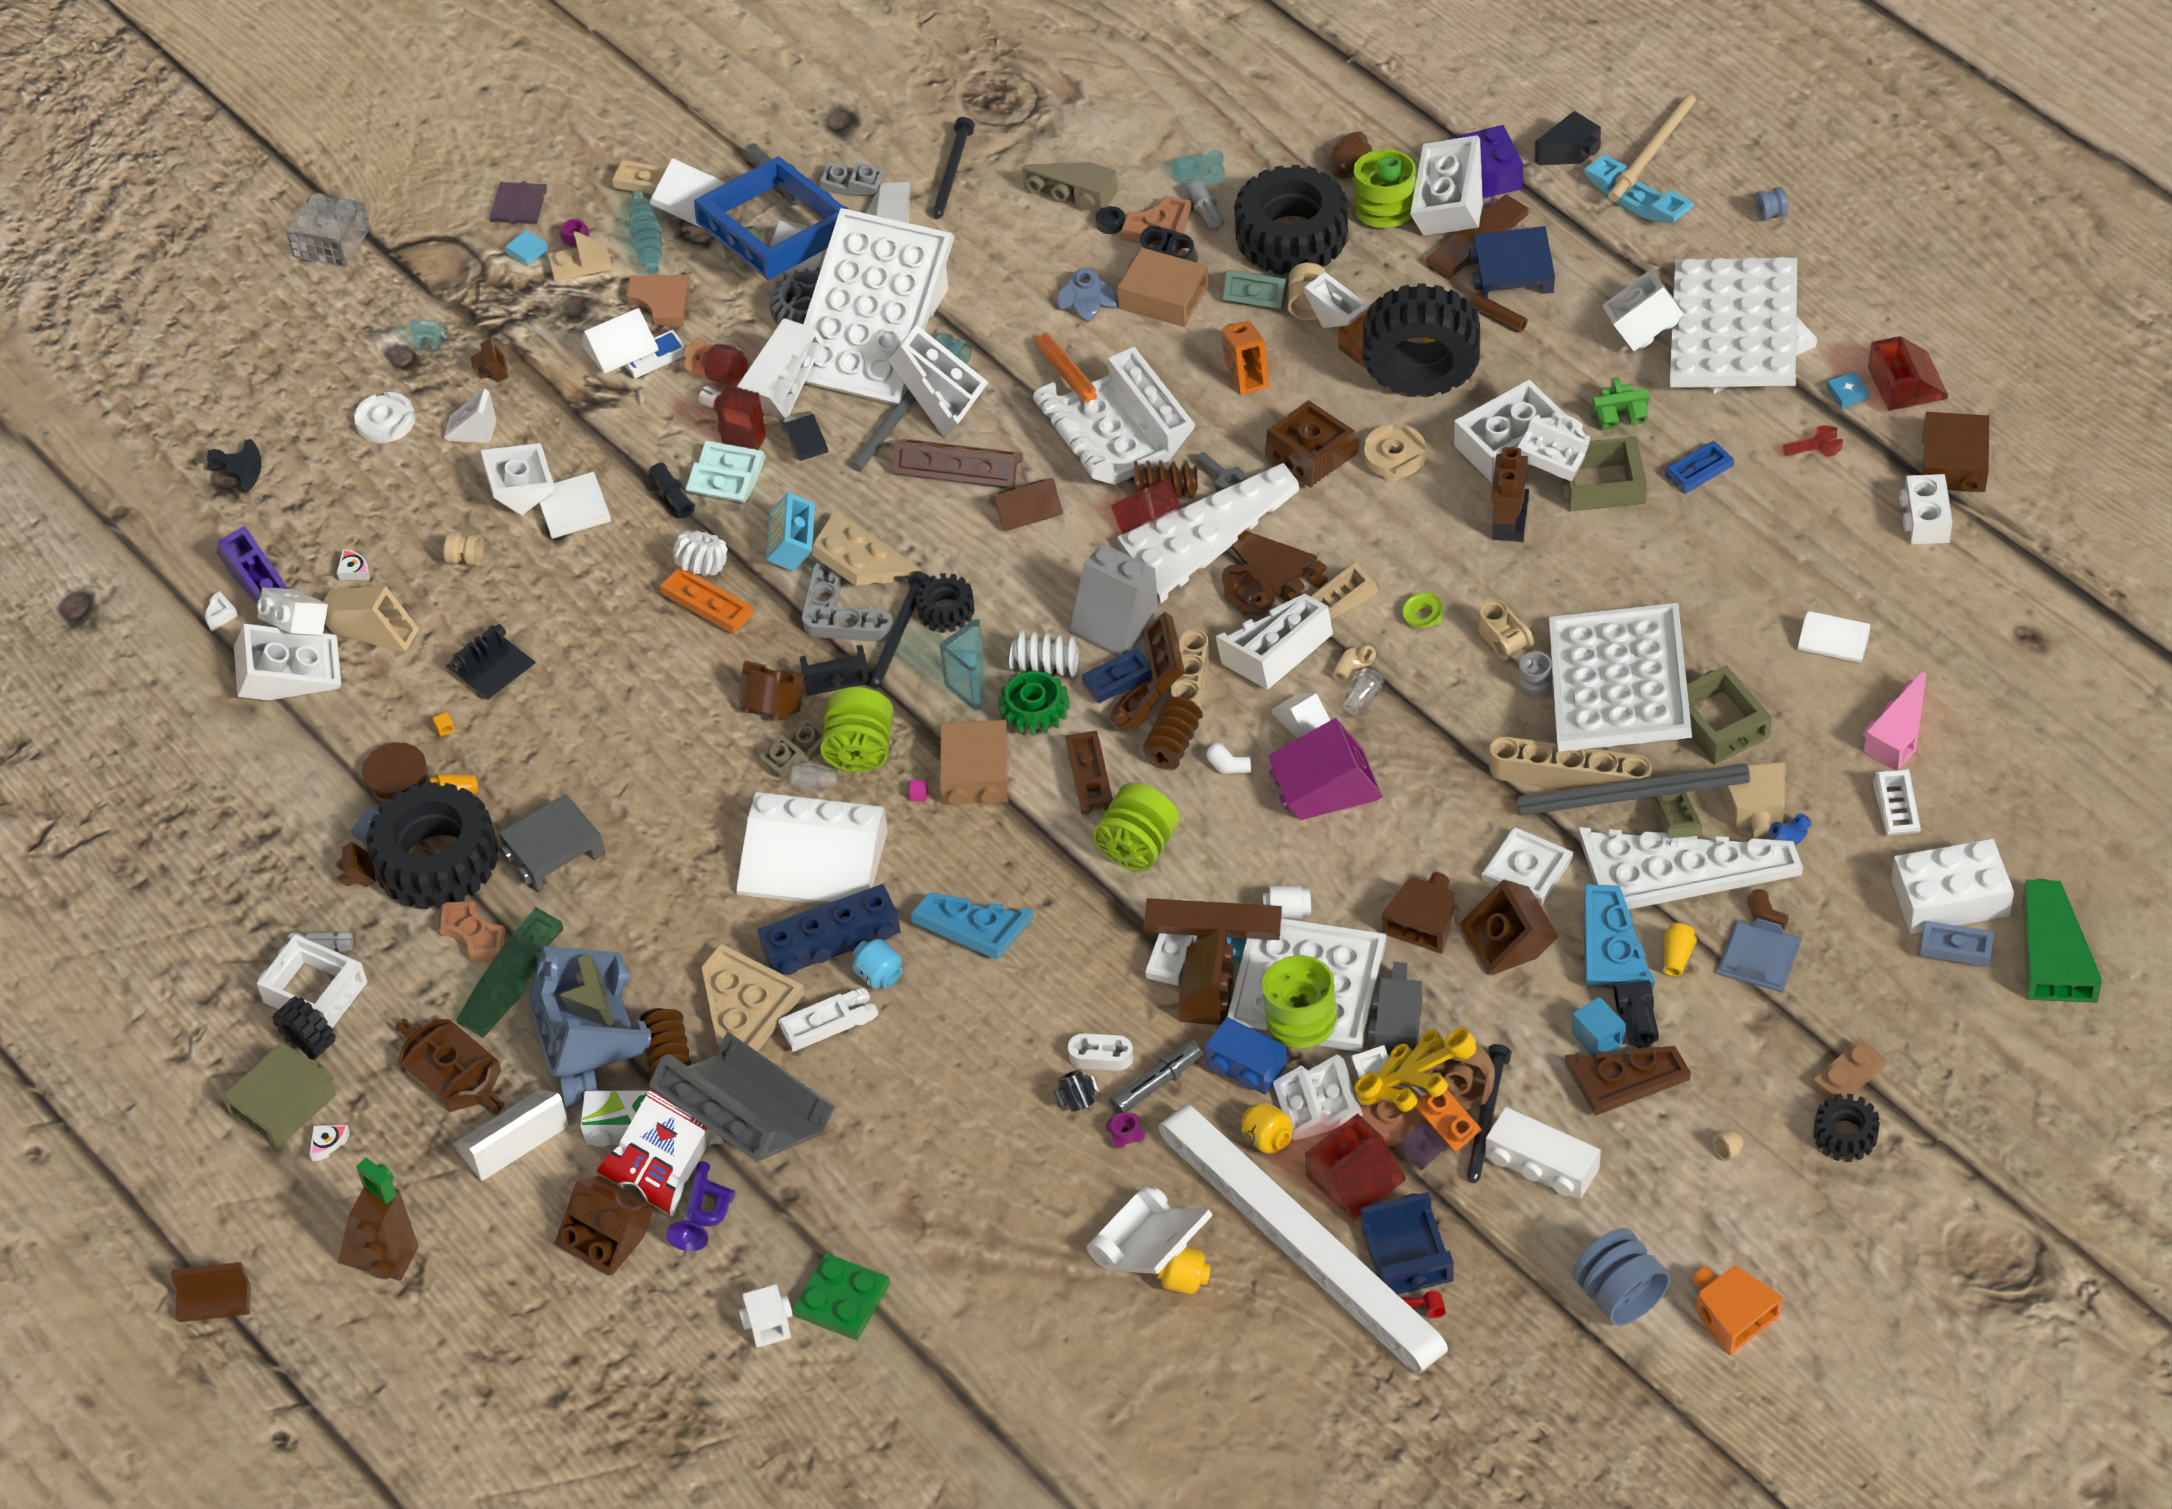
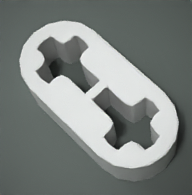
[1068,1033,1134,1071]

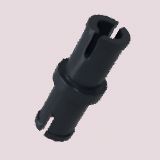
[649,462,695,518]

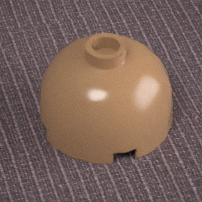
[1424,1044,1495,1111]

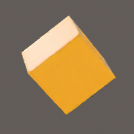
[433,712,455,737]

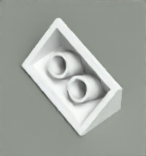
[453,1089,569,1181]

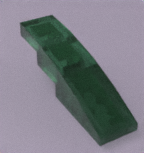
[456,907,564,1038]

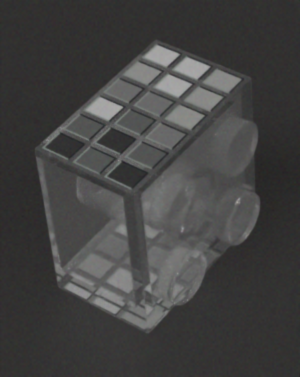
[286,192,370,268]

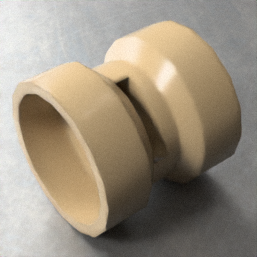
[444,532,484,566]

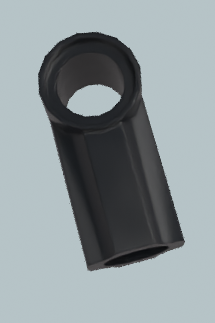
[1614,979,1659,1048]

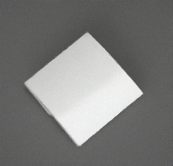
[1273,1054,1363,1140]

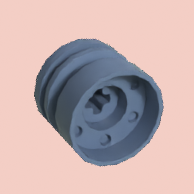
[1572,1228,1671,1326]

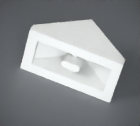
[1304,272,1370,328]
[444,388,497,443]
[1271,693,1330,739]

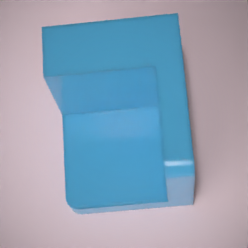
[1572,998,1626,1056]

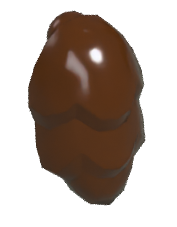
[1327,131,1372,178]
[1222,563,1275,614]
[1110,679,1159,731]

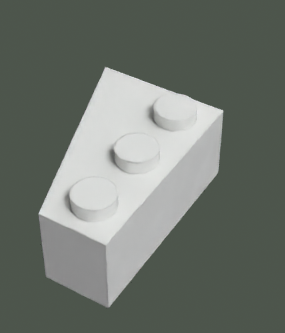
[737,318,824,419]
[888,325,988,438]
[1216,594,1333,690]

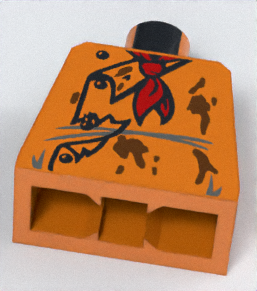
[1221,321,1269,395]

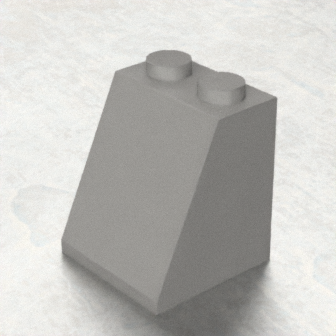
[1070,543,1159,657]

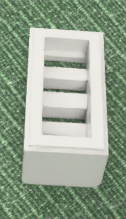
[1873,769,1921,836]

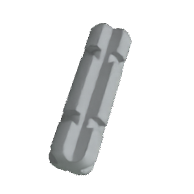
[287,932,354,952]

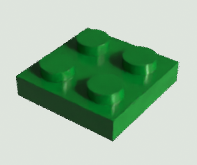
[793,1253,890,1341]

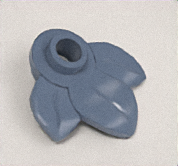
[1057,268,1118,322]

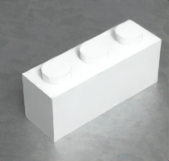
[1485,1107,1601,1200]

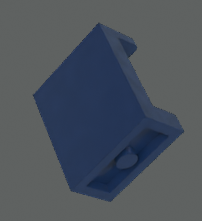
[1468,226,1555,298]
[1360,1192,1454,1295]

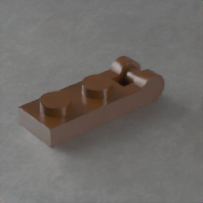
[1065,730,1113,815]

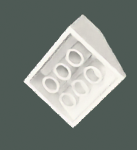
[736,792,888,905]

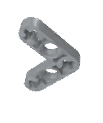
[802,561,894,642]

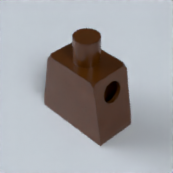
[1382,872,1455,954]

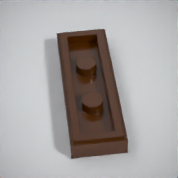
[1143,612,1185,693]

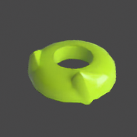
[1402,591,1444,629]

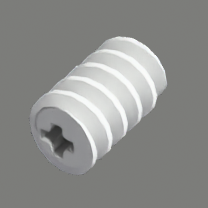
[1009,630,1079,677]

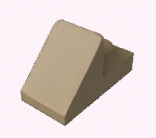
[548,232,612,282]

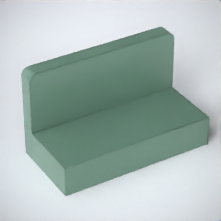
[1222,270,1289,309]

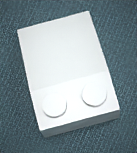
[1410,135,1483,236]
[234,624,341,700]

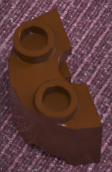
[739,660,804,721]

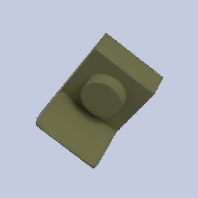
[560,954,615,1027]

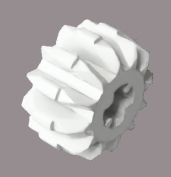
[673,530,727,576]

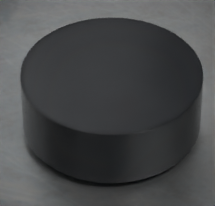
[1096,206,1125,234]

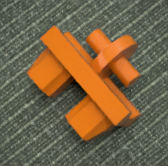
[1414,1090,1482,1154]

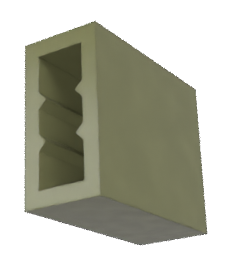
[223,1042,336,1149]

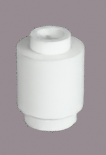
[1263,885,1311,919]

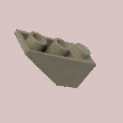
[1022,162,1118,213]

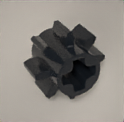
[1053,1069,1099,1112]

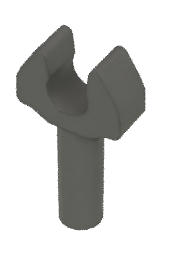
[1196,452,1245,492]

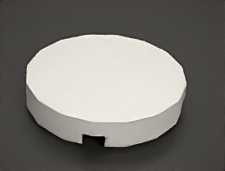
[354,392,415,443]

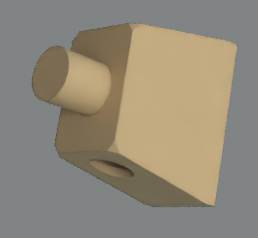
[1720,762,1785,839]

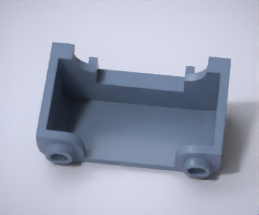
[529,946,651,1077]

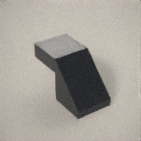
[780,411,829,461]

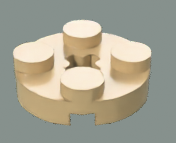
[1364,424,1425,482]

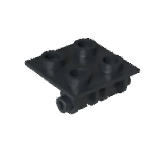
[446,624,536,700]

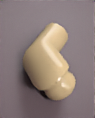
[1332,645,1376,683]

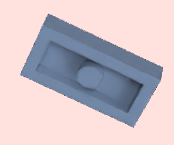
[1920,921,1994,967]

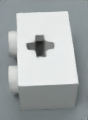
[257,587,328,635]

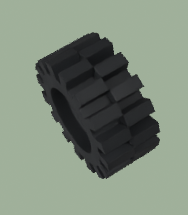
[916,573,975,633]
[272,996,336,1060]
[1813,1093,1880,1162]

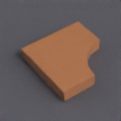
[1120,196,1193,246]
[627,275,690,325]

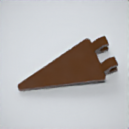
[1231,530,1328,601]

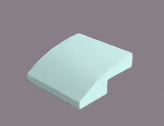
[686,441,766,503]

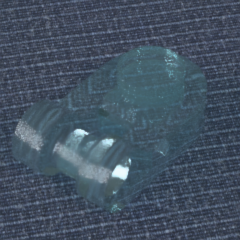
[1172,150,1225,185]

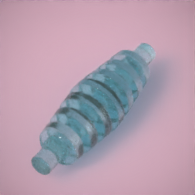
[628,191,662,274]

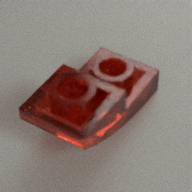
[1111,479,1181,534]

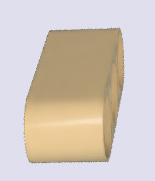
[1171,629,1209,710]

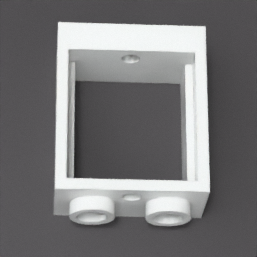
[257,934,368,1028]

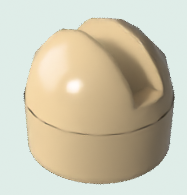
[1713,1130,1744,1161]

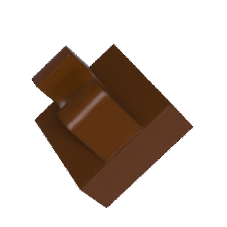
[471,339,509,382]
[336,841,376,887]

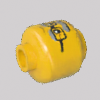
[1241,1102,1293,1154]

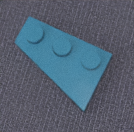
[1584,884,1655,988]
[911,892,1033,960]

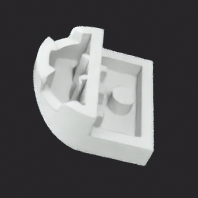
[1517,412,1590,482]

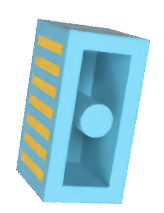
[766,492,815,571]

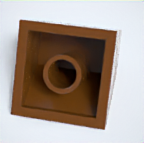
[1460,879,1559,975]

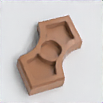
[439,901,507,962]

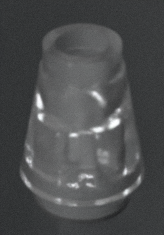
[1341,667,1384,717]
[790,760,838,793]

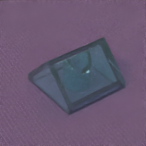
[939,619,985,710]

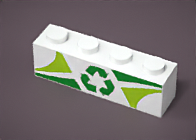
[581,1091,724,1147]

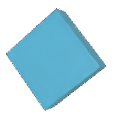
[505,230,548,266]

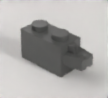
[1369,962,1422,1055]

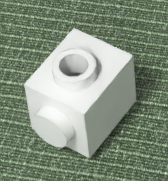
[739,1284,793,1348]

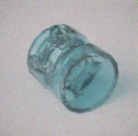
[935,332,972,365]

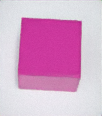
[909,780,928,801]

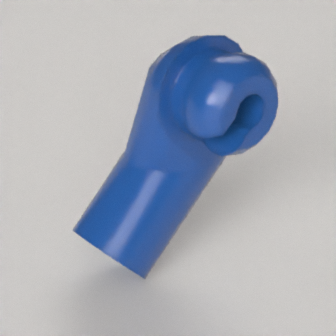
[1769,813,1812,845]

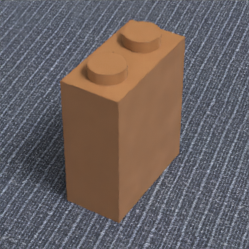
[1115,248,1209,327]
[940,720,1009,805]

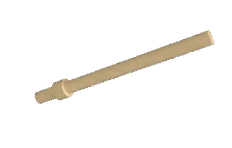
[1608,94,1696,202]

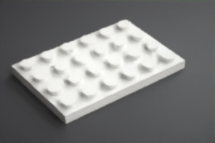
[803,208,955,405]
[1670,257,1797,387]
[1549,603,1692,752]

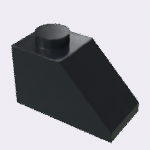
[1535,111,1601,165]

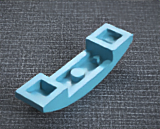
[1584,154,1694,223]

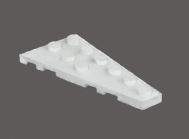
[1117,463,1299,604]
[1578,827,1803,910]

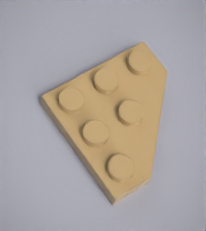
[702,944,805,1055]

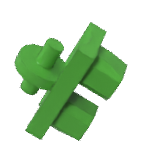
[1590,377,1650,430]

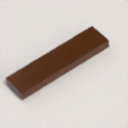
[1427,194,1528,279]
[1144,898,1282,940]

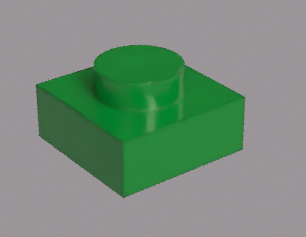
[356,1157,397,1205]

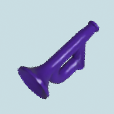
[666,1161,736,1251]

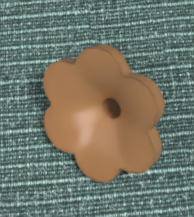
[683,338,717,377]

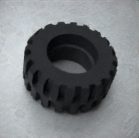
[1234,165,1348,275]
[1362,283,1480,397]
[366,782,498,910]

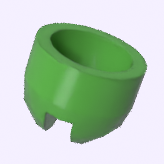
[1377,157,1401,182]

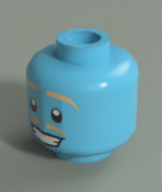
[852,939,903,989]

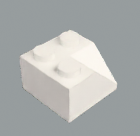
[1602,269,1684,351]

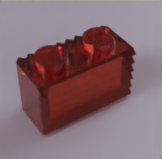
[713,385,767,450]

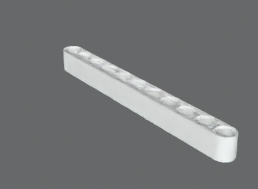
[1158,1104,1448,1374]

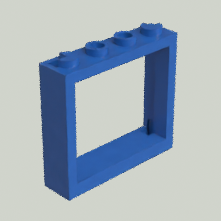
[694,156,849,280]

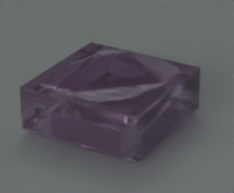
[1397,1120,1448,1170]

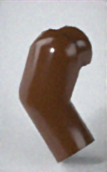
[1747,888,1789,931]

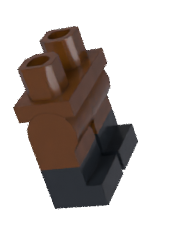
[1491,447,1529,542]

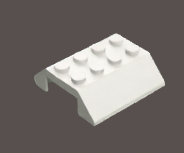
[1033,347,1195,485]

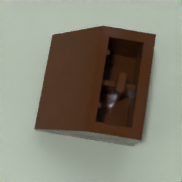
[1179,929,1234,1025]
[554,1176,655,1276]

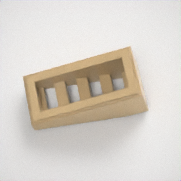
[1310,561,1379,620]

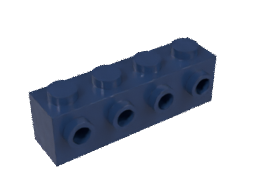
[757,884,901,975]

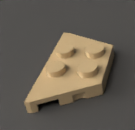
[811,511,922,586]

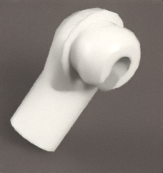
[1206,743,1251,774]

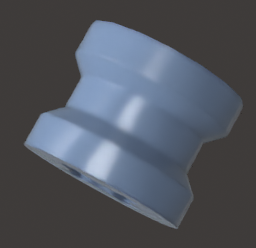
[1755,187,1788,221]

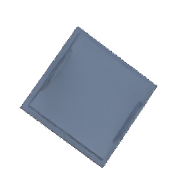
[1716,918,1802,993]

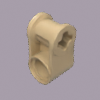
[1478,599,1534,661]

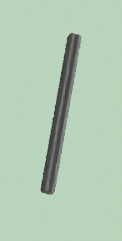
[1517,764,1750,815]

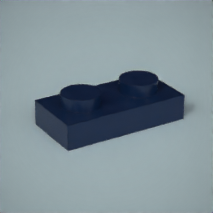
[1082,648,1152,704]

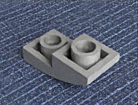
[819,162,885,195]

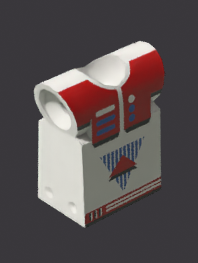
[596,1088,715,1217]

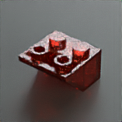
[1868,336,1948,411]
[1305,1113,1406,1221]

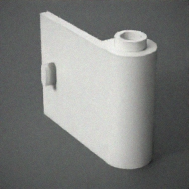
[1087,1186,1212,1274]

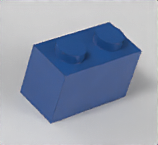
[1205,1017,1287,1095]

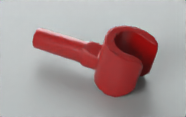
[1401,1290,1446,1318]

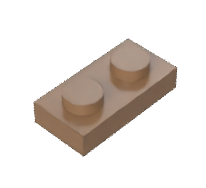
[1812,1038,1886,1102]

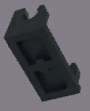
[799,644,870,696]

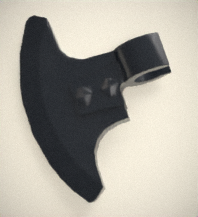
[207,439,262,493]

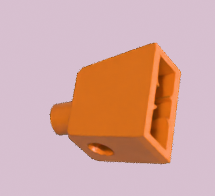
[1692,1266,1782,1355]

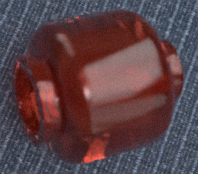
[701,343,748,386]

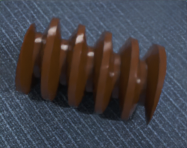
[1134,459,1198,500]
[1143,696,1203,770]
[640,1008,692,1079]

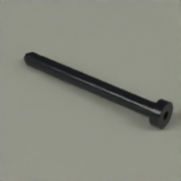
[932,117,975,219]
[869,571,930,688]
[1466,1044,1512,1183]

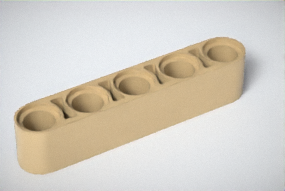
[1489,737,1652,789]

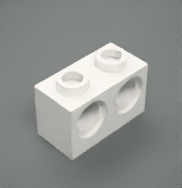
[1899,474,1953,544]

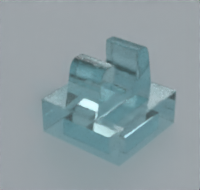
[410,319,448,351]

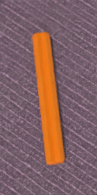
[1035,332,1097,403]

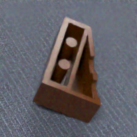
[338,1187,419,1281]

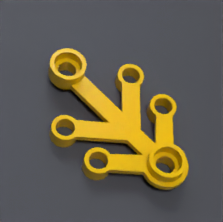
[1354,1027,1477,1112]

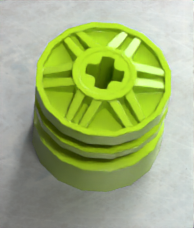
[1354,149,1416,228]
[820,687,893,772]
[1093,782,1180,872]
[1262,955,1338,1049]

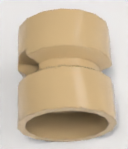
[1288,263,1327,320]

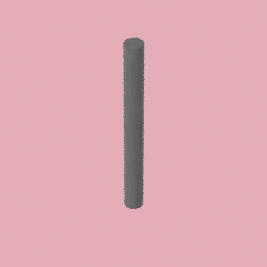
[851,389,916,472]

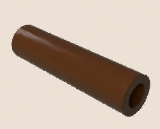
[1470,293,1528,332]

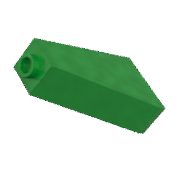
[2022,879,2102,1003]

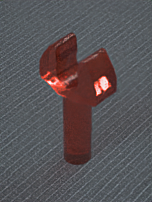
[1783,425,1843,457]

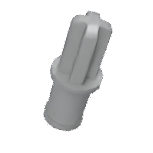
[1186,180,1224,230]

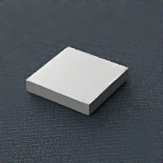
[650,158,725,227]
[539,472,611,539]
[1482,826,1573,906]

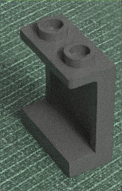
[499,794,606,892]

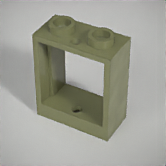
[1561,436,1647,512]
[1687,665,1772,765]

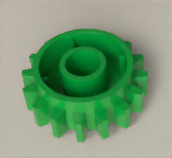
[998,670,1070,736]

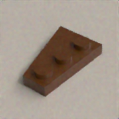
[1565,1046,1691,1116]

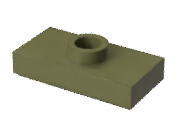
[1652,792,1702,839]

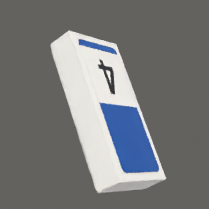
[625,330,685,379]

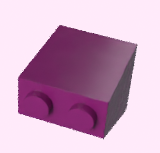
[1268,718,1383,820]

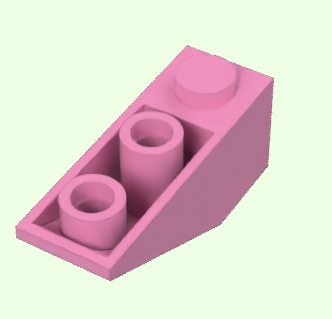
[1863,671,1927,770]

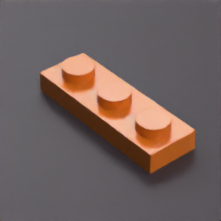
[660,566,754,634]

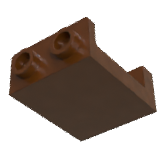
[1923,412,1989,492]

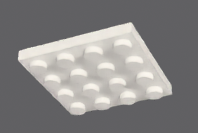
[1227,918,1387,1052]

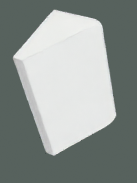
[1798,611,1870,663]

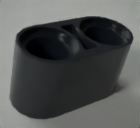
[1140,225,1199,263]

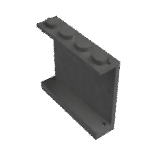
[649,1032,835,1162]

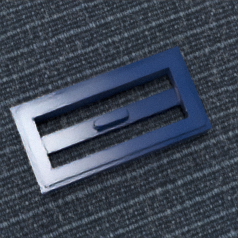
[1665,441,1734,494]

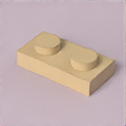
[612,160,667,195]

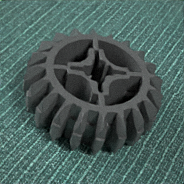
[769,267,821,326]

